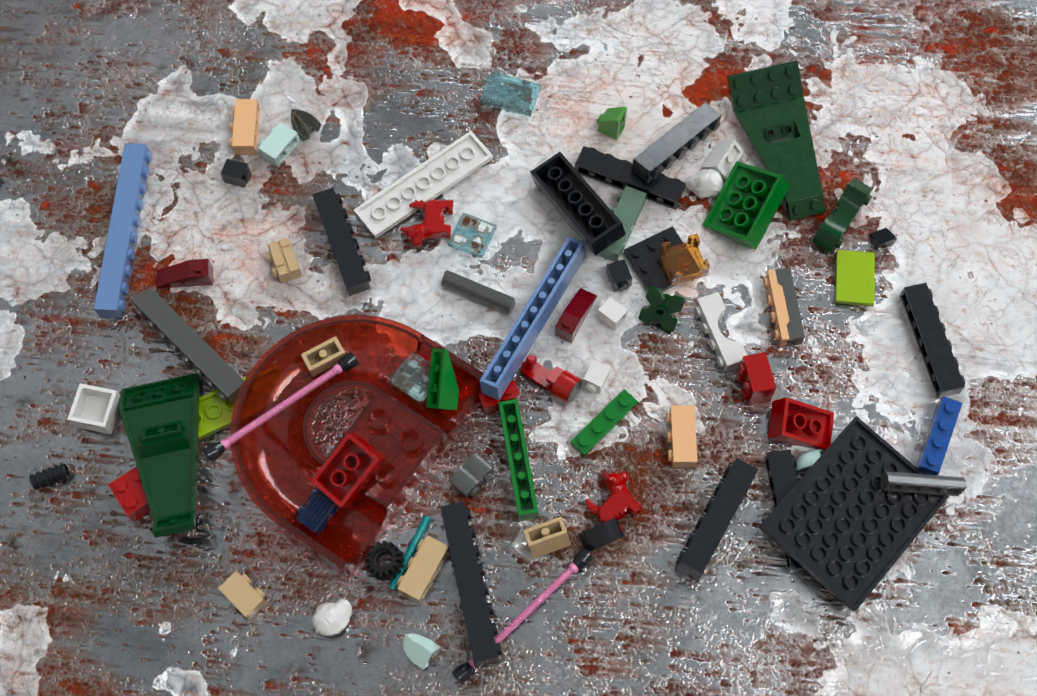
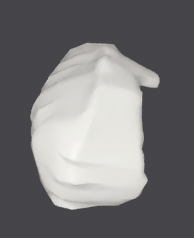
[685,169,723,200]
[311,599,352,637]

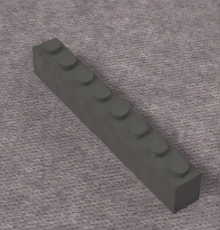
[133,287,250,405]

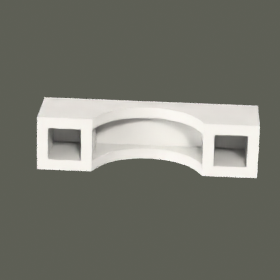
[694,292,747,373]

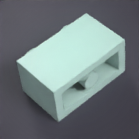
[258,122,300,167]

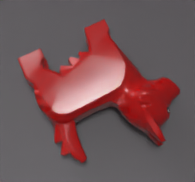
[400,199,454,248]
[585,470,643,532]

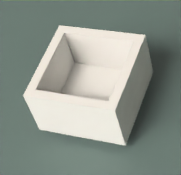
[67,383,121,434]

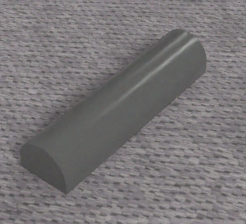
[441,270,516,314]
[880,471,967,496]

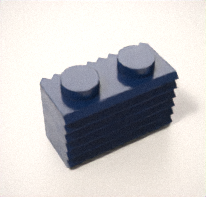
[296,488,340,536]

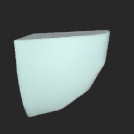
[795,449,822,473]
[403,633,441,670]

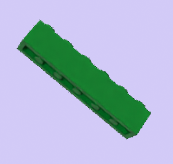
[498,399,538,522]

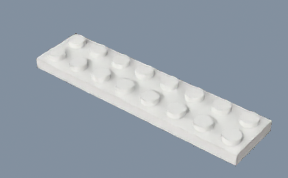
[354,131,493,239]

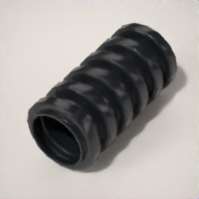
[29,462,70,490]

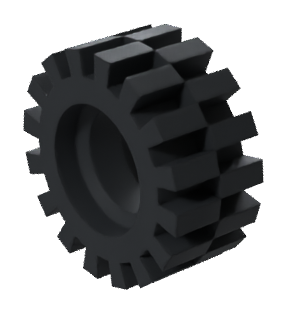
[365,541,405,581]

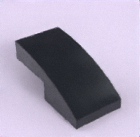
[578,517,624,552]

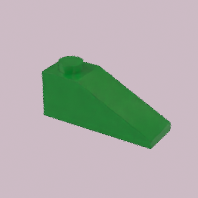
[426,348,459,410]

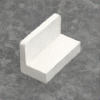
[702,139,744,179]

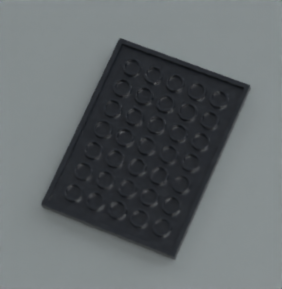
[758,416,949,612]

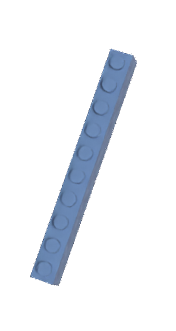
[94,143,152,318]
[480,236,586,400]

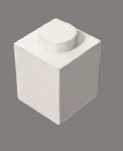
[597,297,628,330]
[583,359,611,393]

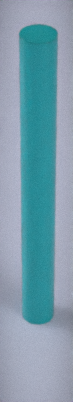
[388,515,431,591]

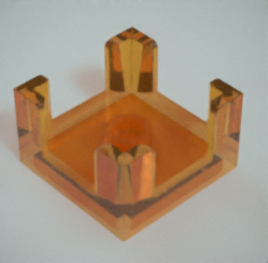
[660,234,710,286]

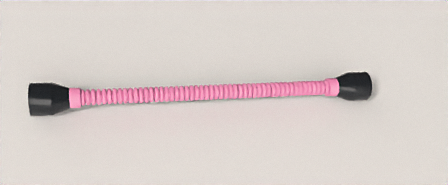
[203,351,359,462]
[451,548,594,685]

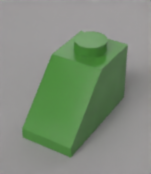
[597,107,627,140]

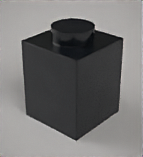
[221,159,252,188]
[606,259,632,292]

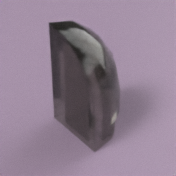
[291,109,322,141]

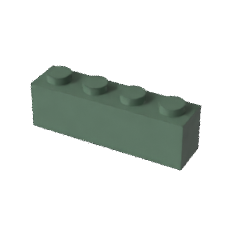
[597,186,647,262]

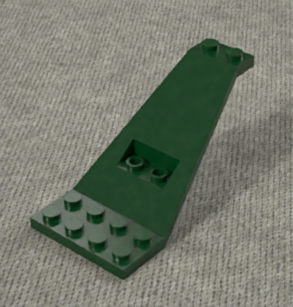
[727,60,826,220]
[119,373,200,538]

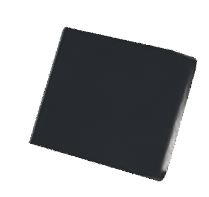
[869,228,897,250]

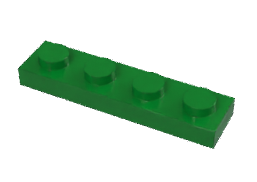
[570,389,638,457]

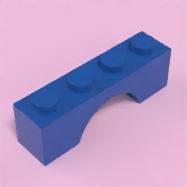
[916,396,962,475]

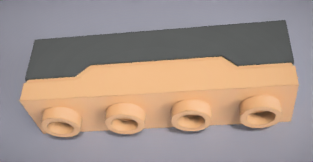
[763,268,805,347]

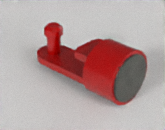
[520,355,583,404]

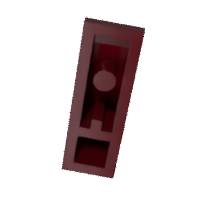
[156,259,213,289]
[555,288,597,343]

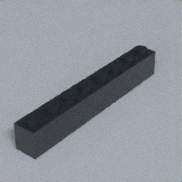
[440,501,502,668]

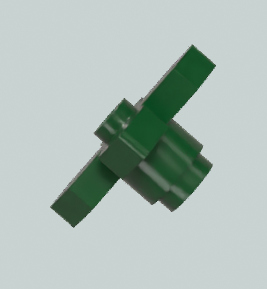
[638,285,686,333]

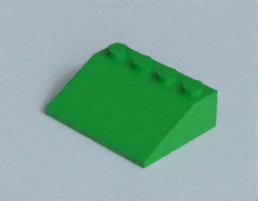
[703,161,790,250]

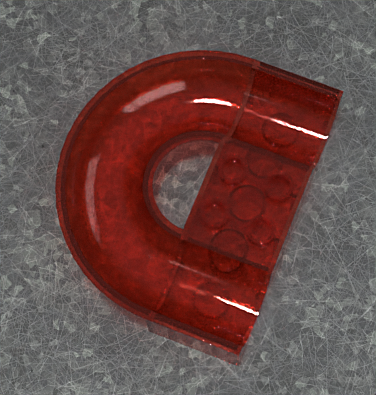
[230,315,484,580]

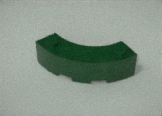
[812,178,873,253]

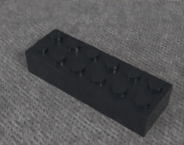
[530,152,626,256]
[676,458,758,583]

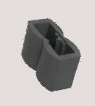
[449,452,494,499]

